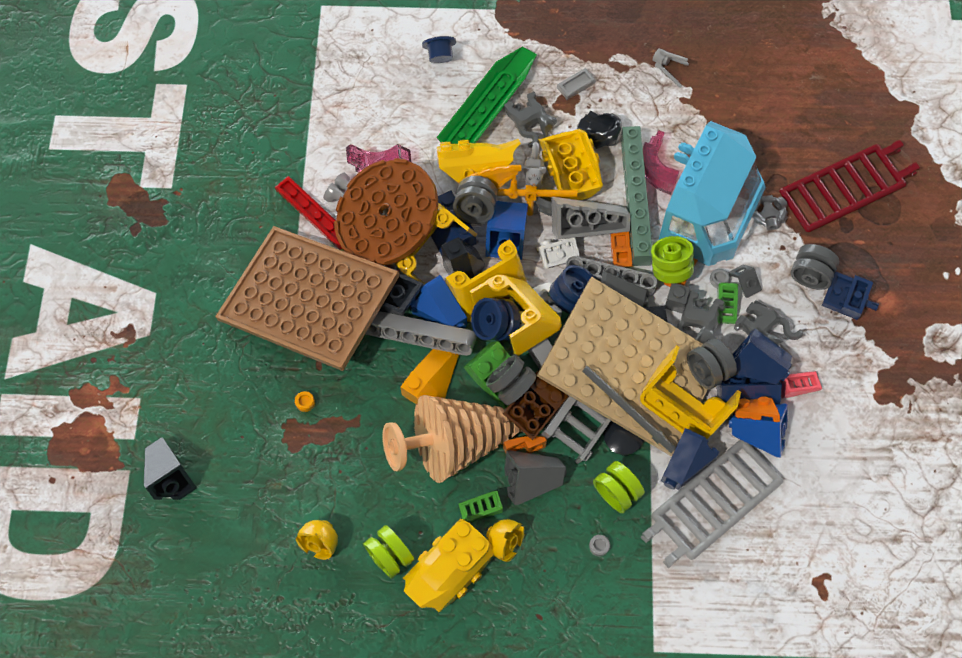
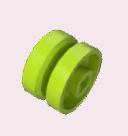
[651,236,694,284]
[593,461,645,513]
[363,525,414,579]

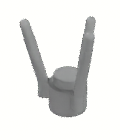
[653,48,689,88]

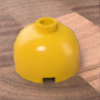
[486,519,525,562]
[296,520,338,560]

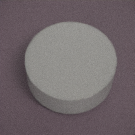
[710,269,729,288]
[589,535,610,557]

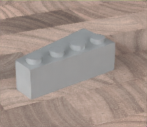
[551,197,630,239]

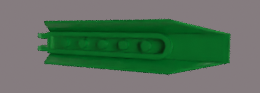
[437,46,537,144]

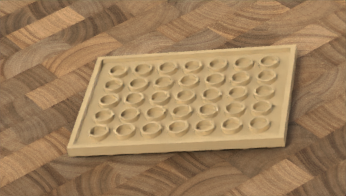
[537,277,708,457]

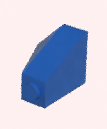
[410,275,467,329]
[729,404,788,458]

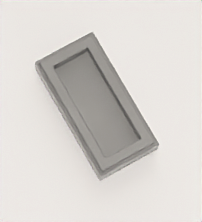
[557,68,596,100]

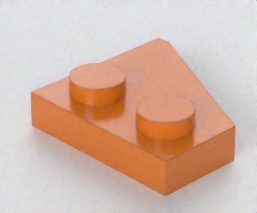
[734,397,780,422]

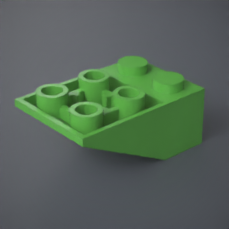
[463,341,511,409]

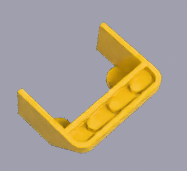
[395,203,477,285]
[469,275,562,356]
[640,345,741,439]

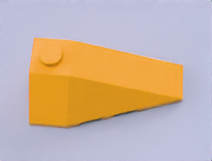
[400,349,459,404]

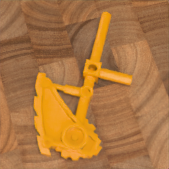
[467,165,578,216]

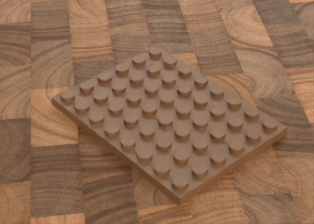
[215,226,400,371]

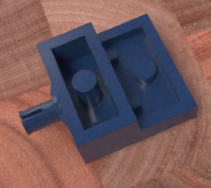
[821,272,879,320]

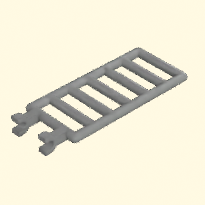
[641,440,783,568]

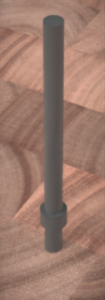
[582,366,676,453]

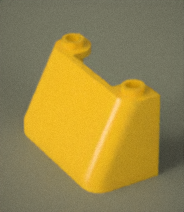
[446,239,527,322]

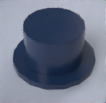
[422,36,456,63]

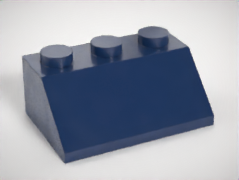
[431,190,477,256]
[716,374,782,404]

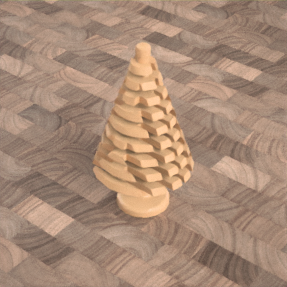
[383,395,522,483]

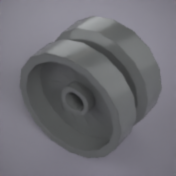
[453,176,498,224]
[790,244,840,290]
[687,338,737,390]
[486,354,537,405]

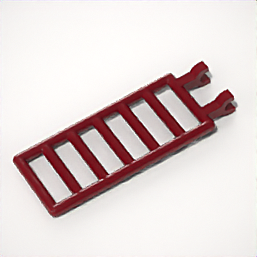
[779,140,920,233]

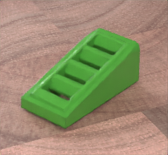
[717,283,738,324]
[458,491,503,522]

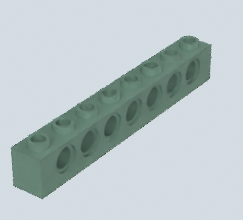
[620,126,652,266]

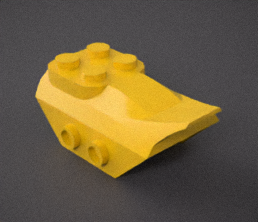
[538,129,603,200]
[436,139,521,183]
[403,519,494,612]

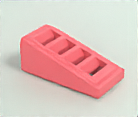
[780,371,822,398]

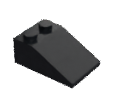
[379,266,424,316]

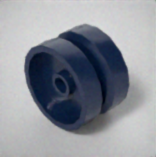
[549,265,595,314]
[471,298,520,341]

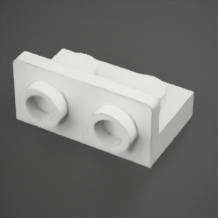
[536,238,580,269]

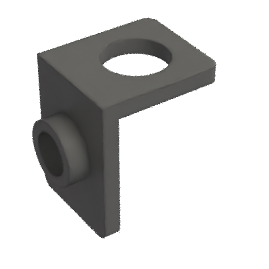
[728,265,762,298]

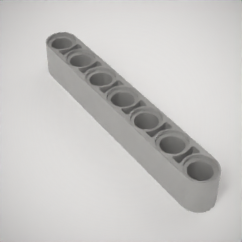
[365,311,477,356]

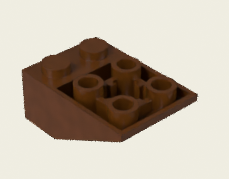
[503,370,568,440]

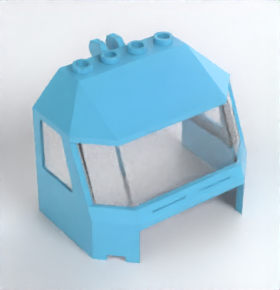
[659,121,765,266]

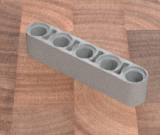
[566,256,657,297]

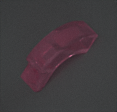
[643,130,680,195]
[346,144,412,173]

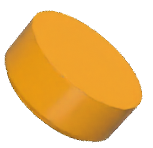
[295,391,315,412]

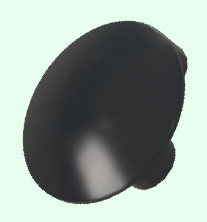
[604,421,643,456]

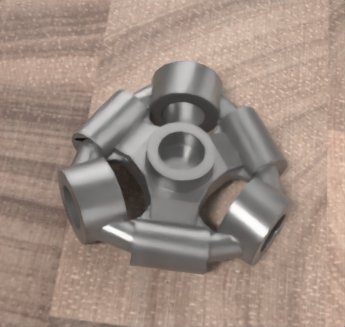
[752,195,788,231]

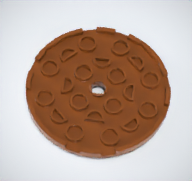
[334,158,438,266]

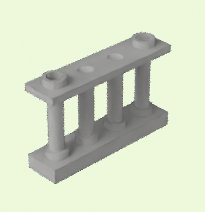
[540,395,611,464]

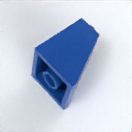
[485,201,528,260]

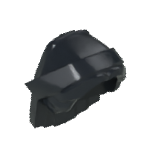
[577,110,622,149]

